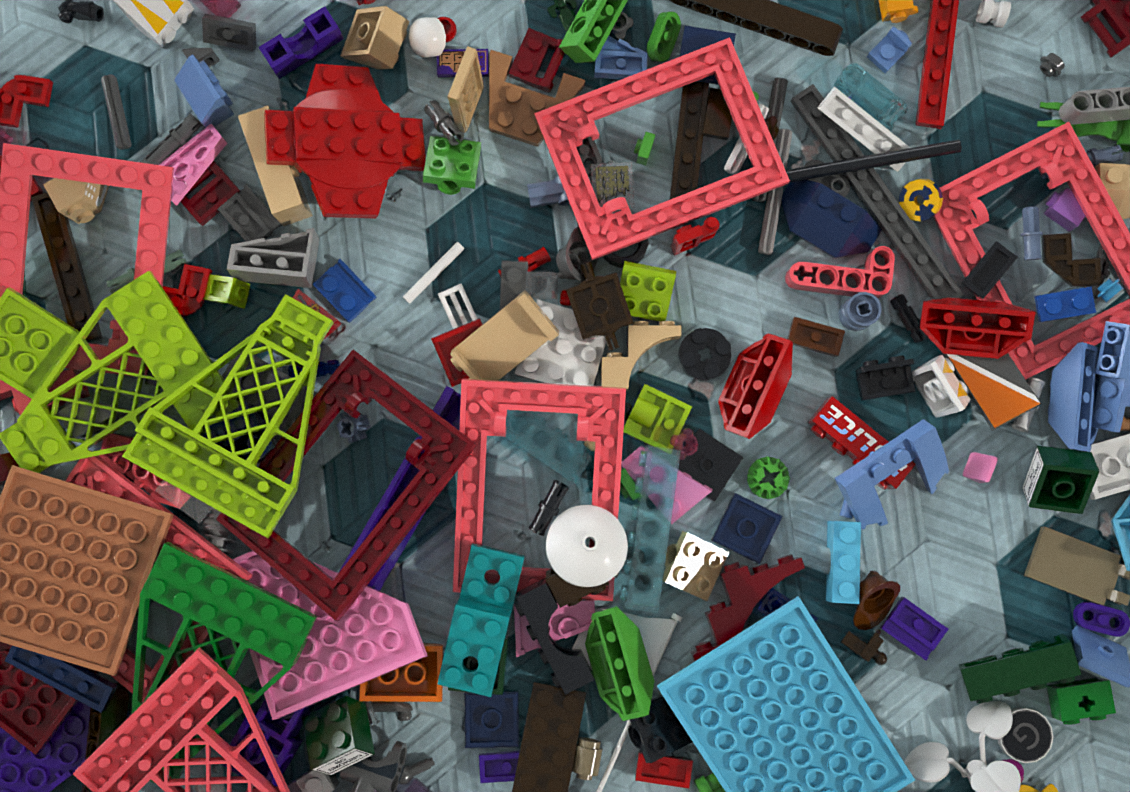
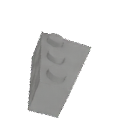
[227,228,319,288]

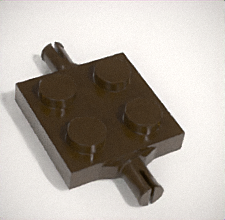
[566,262,633,351]

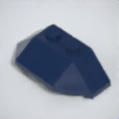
[781,180,882,259]

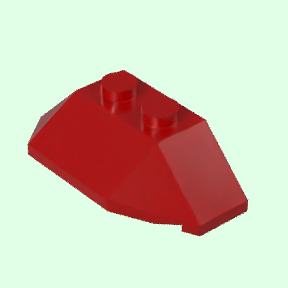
[920,298,1036,359]
[718,333,793,439]

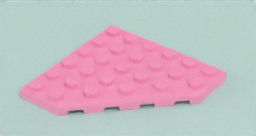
[233,551,428,720]

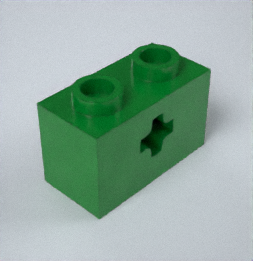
[1046,677,1116,725]

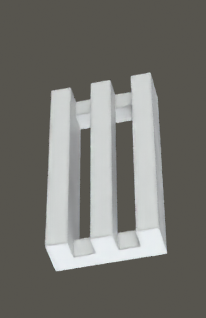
[438,283,477,329]

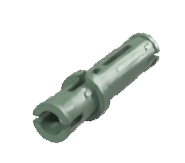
[106,249,187,294]

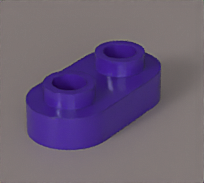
[1073,602,1130,637]

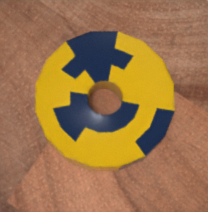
[899,179,943,221]

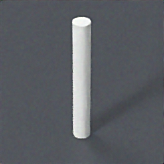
[403,242,464,304]

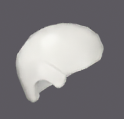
[408,17,446,57]

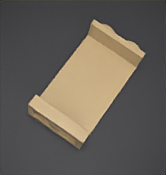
[450,290,559,381]

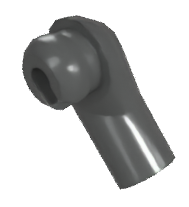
[372,701,413,721]

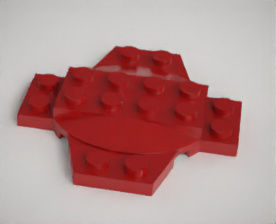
[264,64,426,219]

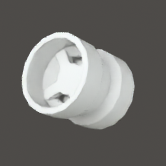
[976,0,1011,28]

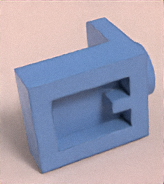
[867,27,912,74]

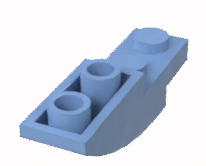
[1091,321,1130,432]

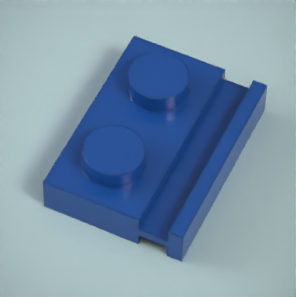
[313,259,377,323]

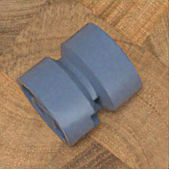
[839,292,882,331]

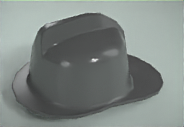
[556,226,598,282]

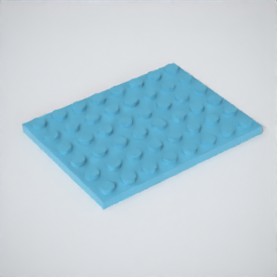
[657,596,915,792]

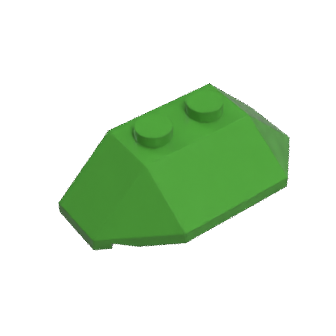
[585,607,655,721]

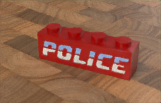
[807,396,916,490]

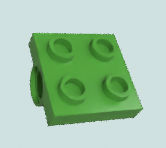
[423,136,481,195]

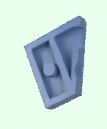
[594,36,648,80]

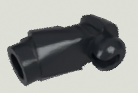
[58,0,104,24]

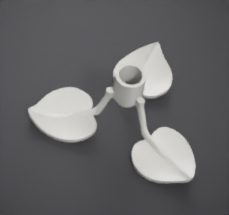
[904,701,1021,792]

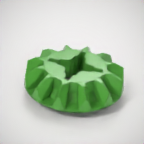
[747,456,790,499]

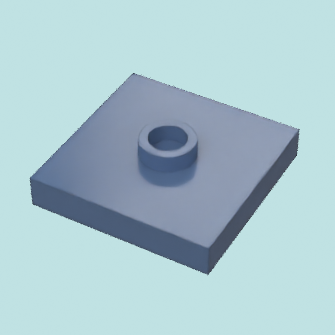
[1072,625,1130,688]

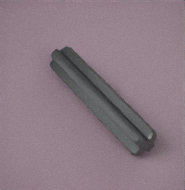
[101,74,132,150]

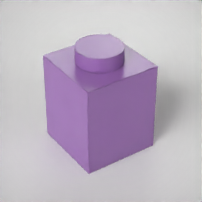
[1044,188,1085,231]

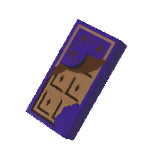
[437,49,489,78]

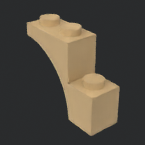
[601,321,681,391]

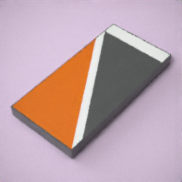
[943,353,1041,431]

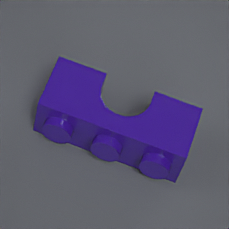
[258,6,344,79]

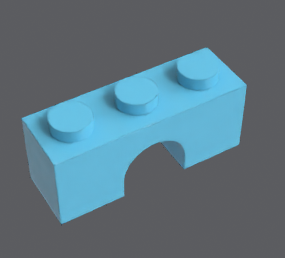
[826,521,861,604]

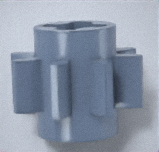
[336,409,371,443]

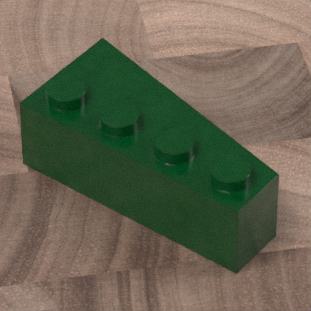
[959,634,1082,703]

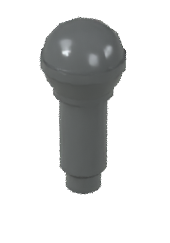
[399,757,435,785]

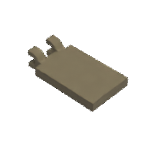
[1024,526,1130,606]

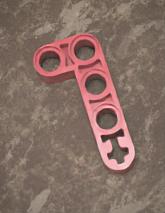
[785,246,895,298]

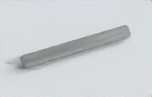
[758,129,792,255]

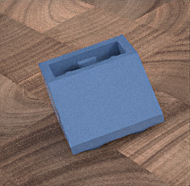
[174,55,234,128]

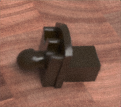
[841,629,887,665]

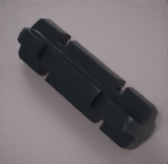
[890,294,928,343]

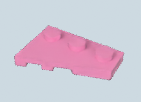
[621,446,713,525]

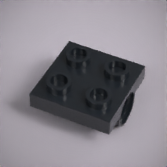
[628,694,693,763]

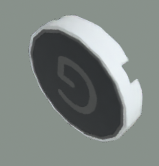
[997,708,1054,763]

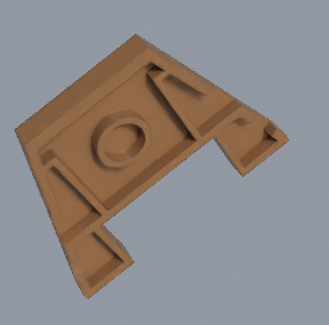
[489,50,586,147]

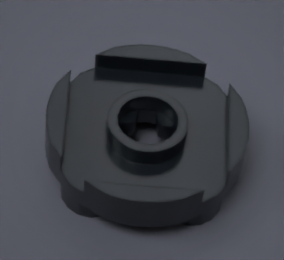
[678,328,731,381]

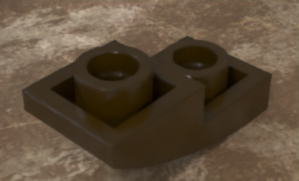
[702,88,732,140]

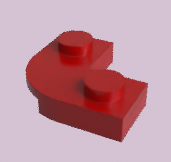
[0,75,53,128]
[163,264,213,317]

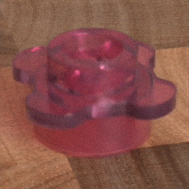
[670,428,698,459]

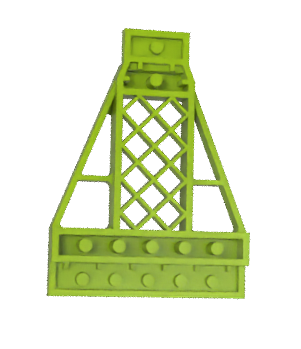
[0,271,241,473]
[122,294,333,539]

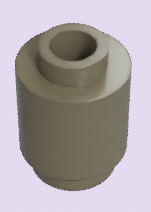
[572,737,603,780]

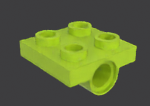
[620,261,676,322]
[623,384,692,454]

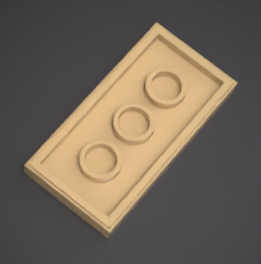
[447,46,484,133]

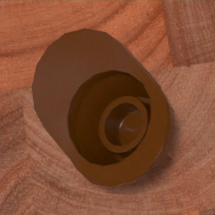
[853,570,900,630]

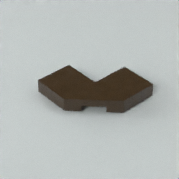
[1041,233,1102,287]

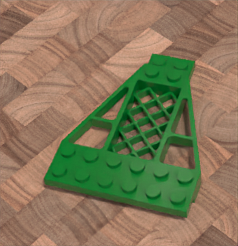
[131,542,317,784]

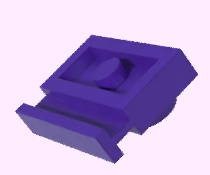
[880,596,949,661]

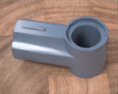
[527,176,570,208]

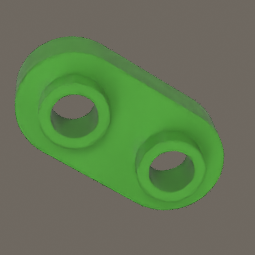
[647,11,681,62]

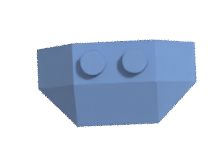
[1048,342,1101,452]

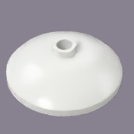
[546,505,628,587]

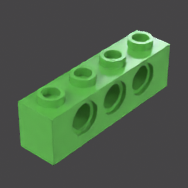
[559,0,628,63]

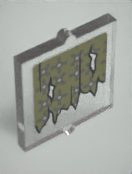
[590,160,635,212]

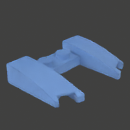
[834,419,949,530]

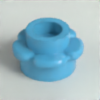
[1097,278,1123,302]

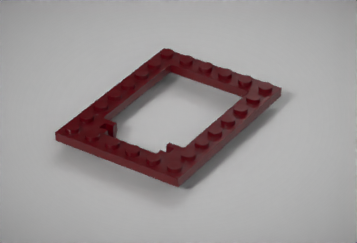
[216,349,477,621]

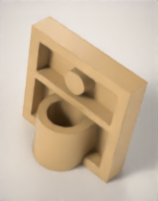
[661,531,729,601]

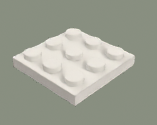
[515,299,606,386]

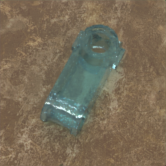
[833,63,908,131]

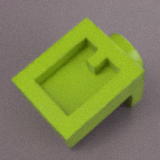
[204,274,250,309]

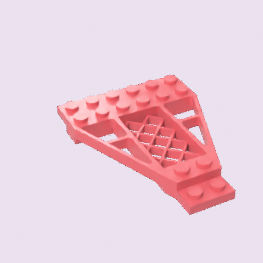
[73,647,290,792]

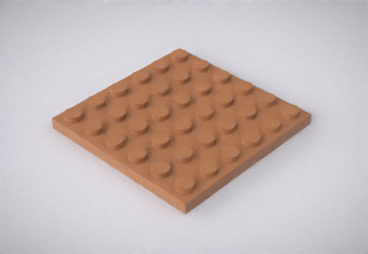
[0,465,174,676]

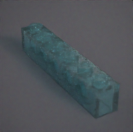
[620,445,681,613]

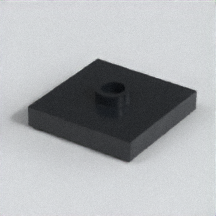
[674,428,743,502]

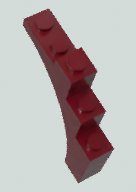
[691,554,805,662]

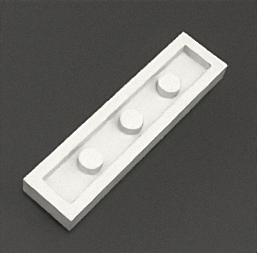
[817,86,910,172]

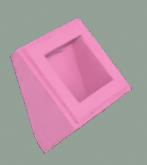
[963,452,998,483]

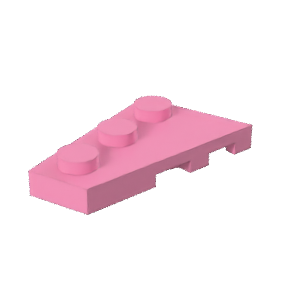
[159,124,227,206]
[514,599,595,657]

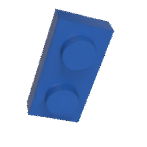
[1034,286,1096,323]

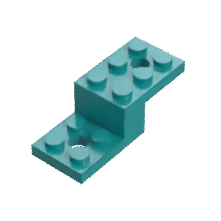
[437,543,525,697]

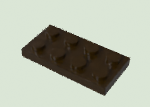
[512,682,586,792]

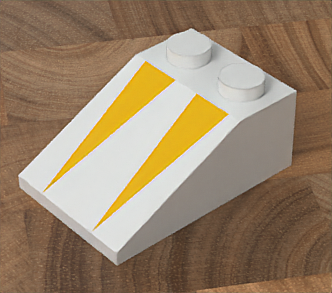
[113,0,194,48]
[911,355,971,418]

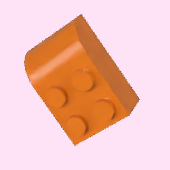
[359,643,443,702]

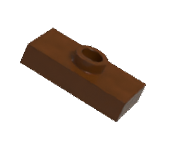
[787,317,845,357]

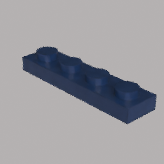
[5,645,118,713]

